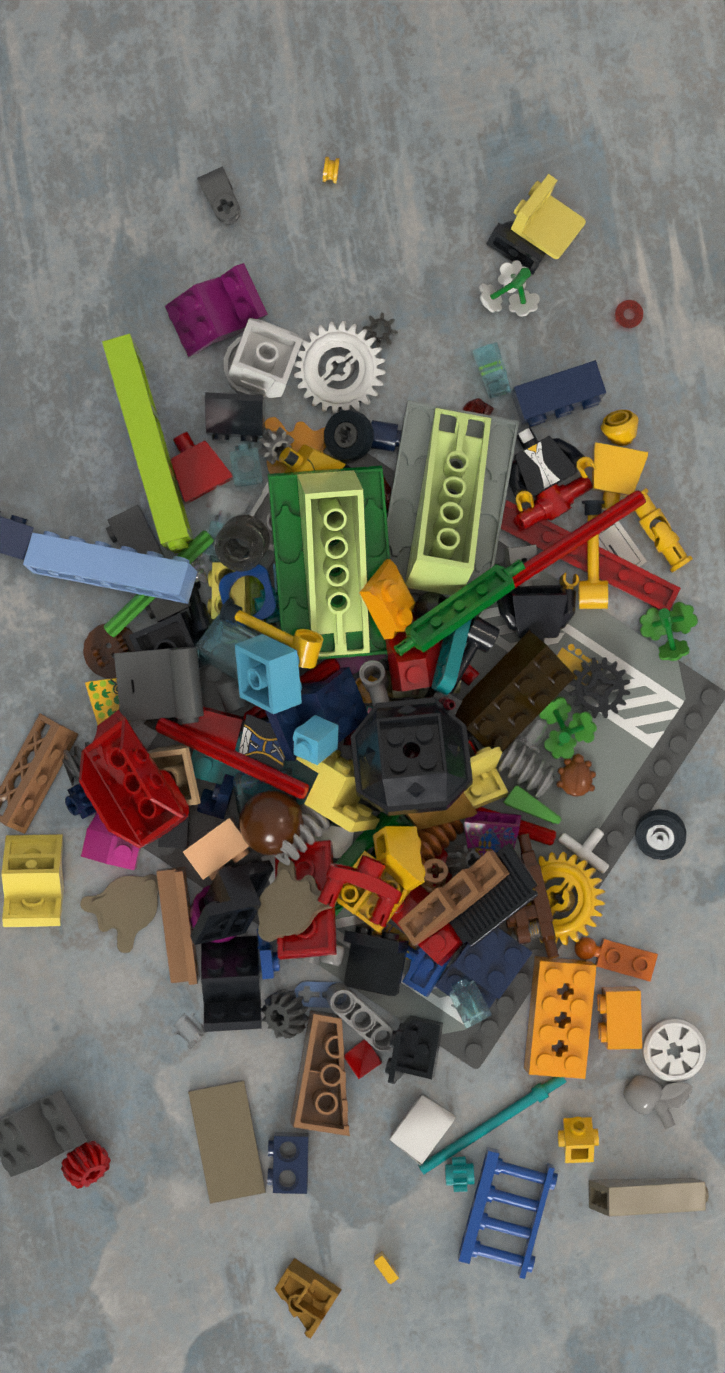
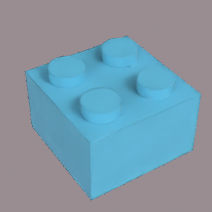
[235,634,302,714]

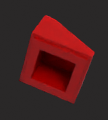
[344,1039,382,1079]

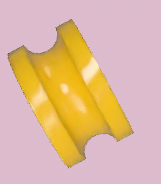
[322,156,340,184]

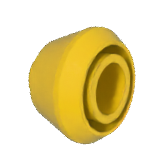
[600,410,639,446]

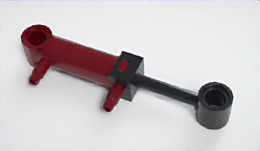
[404,615,500,758]

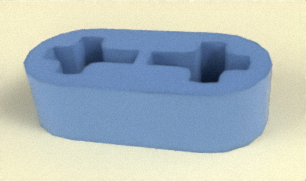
[295,980,347,1008]

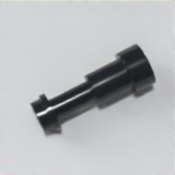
[189,577,216,639]

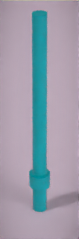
[418,1077,567,1174]

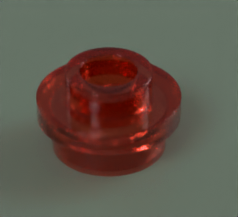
[615,300,643,329]

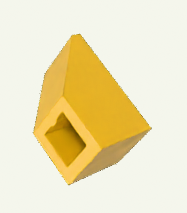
[373,826,425,890]

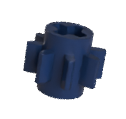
[65,783,96,819]

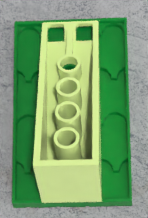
[267,466,390,660]

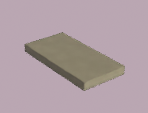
[188,1080,266,1204]

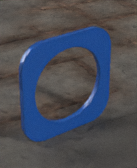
[219,564,276,628]

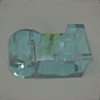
[471,342,511,399]

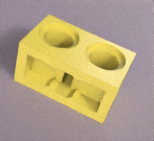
[207,561,252,623]

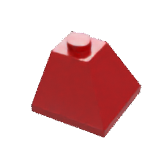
[385,631,443,692]

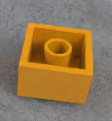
[597,986,642,1050]

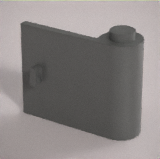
[114,646,204,724]

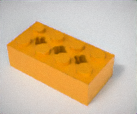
[524,956,597,1079]

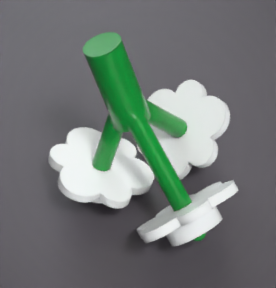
[479,260,540,317]

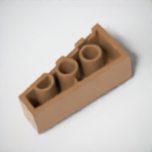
[290,1010,350,1136]

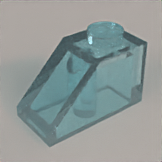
[449,978,492,1029]

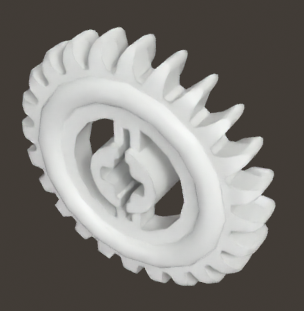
[294,321,386,414]

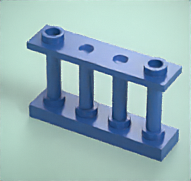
[458,1147,558,1279]

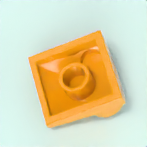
[359,559,416,639]

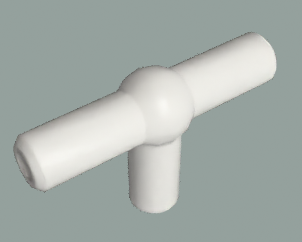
[558,828,609,874]

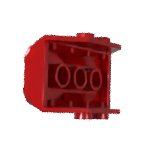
[79,709,189,849]

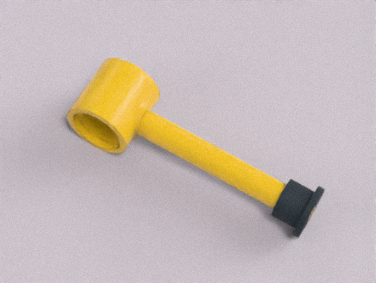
[578,500,608,609]
[219,599,324,668]

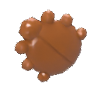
[556,753,596,797]

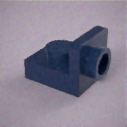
[197,774,236,820]

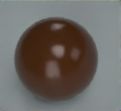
[239,790,304,855]

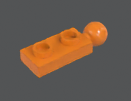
[574,937,658,982]

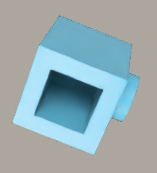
[293,715,338,765]

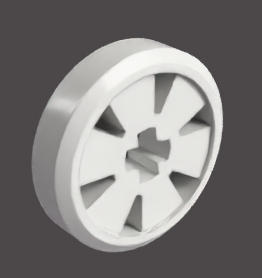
[643,1018,706,1082]

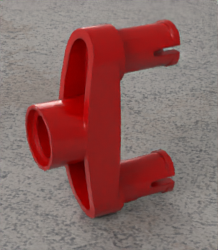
[317,855,402,927]

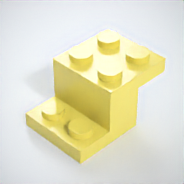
[296,749,380,832]
[1,834,64,927]

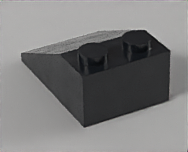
[205,392,266,443]

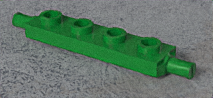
[394,559,525,656]

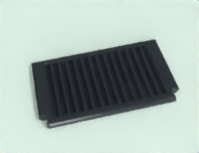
[449,843,539,947]

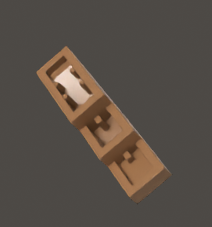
[398,851,510,946]

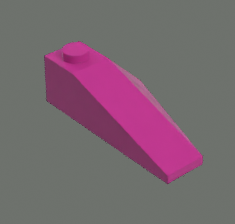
[81,813,141,870]

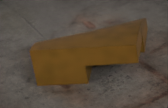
[275,1258,342,1339]

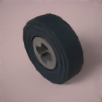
[324,410,374,461]

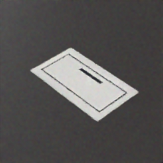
[599,521,647,567]

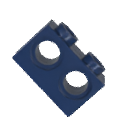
[267,1132,309,1194]

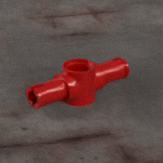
[514,476,593,531]

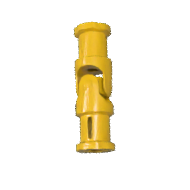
[634,488,693,573]

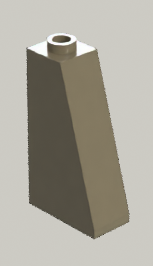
[589,1178,709,1217]

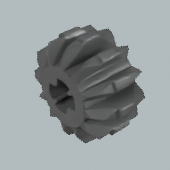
[261,989,310,1039]

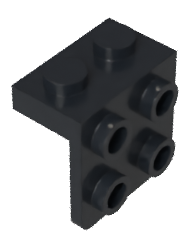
[343,926,409,996]
[385,1015,443,1084]

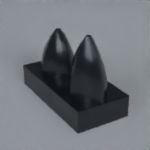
[486,221,546,275]

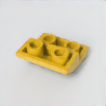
[337,851,411,933]

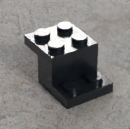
[190,860,274,945]
[201,936,262,1032]

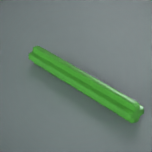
[104,530,214,637]

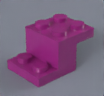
[165,263,268,357]

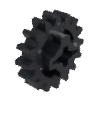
[569,657,630,718]

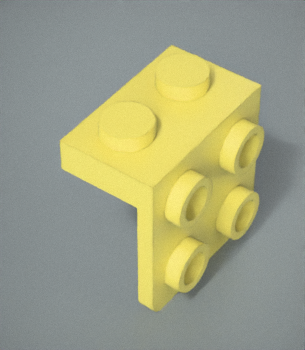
[511,174,586,259]
[464,747,508,809]

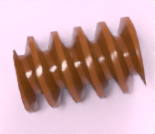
[417,820,464,865]

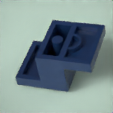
[265,667,368,761]
[435,927,533,1019]

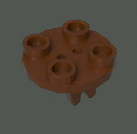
[83,623,135,679]

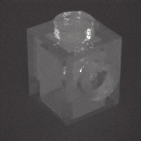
[206,485,251,525]

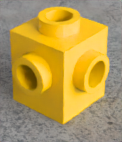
[558,1117,599,1163]

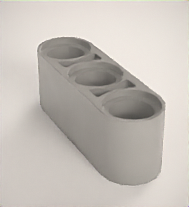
[326,983,393,1051]

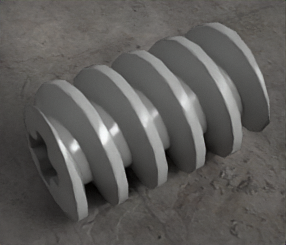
[498,739,558,799]
[273,804,330,866]

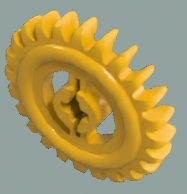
[525,852,605,945]

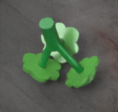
[639,602,698,661]
[539,697,597,759]

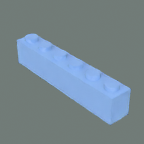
[23,531,198,604]

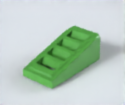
[502,785,562,824]

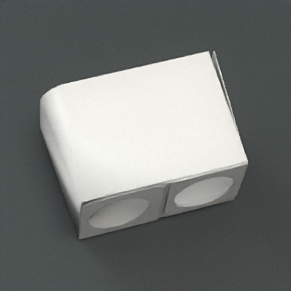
[389,1093,456,1166]

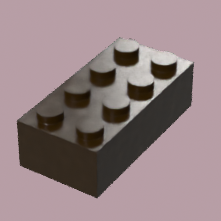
[455,630,576,752]

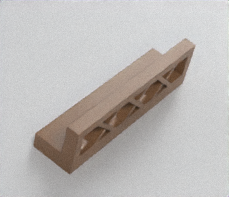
[0,713,79,834]
[156,867,200,985]

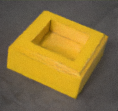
[374,1251,399,1284]

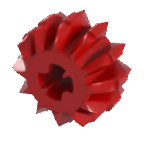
[61,1141,111,1189]

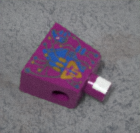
[464,811,522,858]

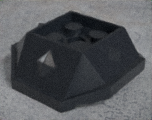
[351,697,473,816]

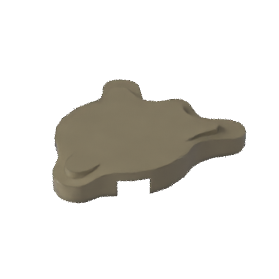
[258,859,337,942]
[80,874,159,953]

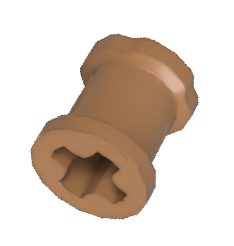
[421,858,448,893]

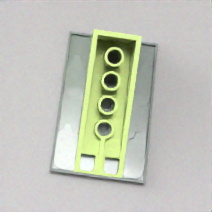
[387,400,519,599]

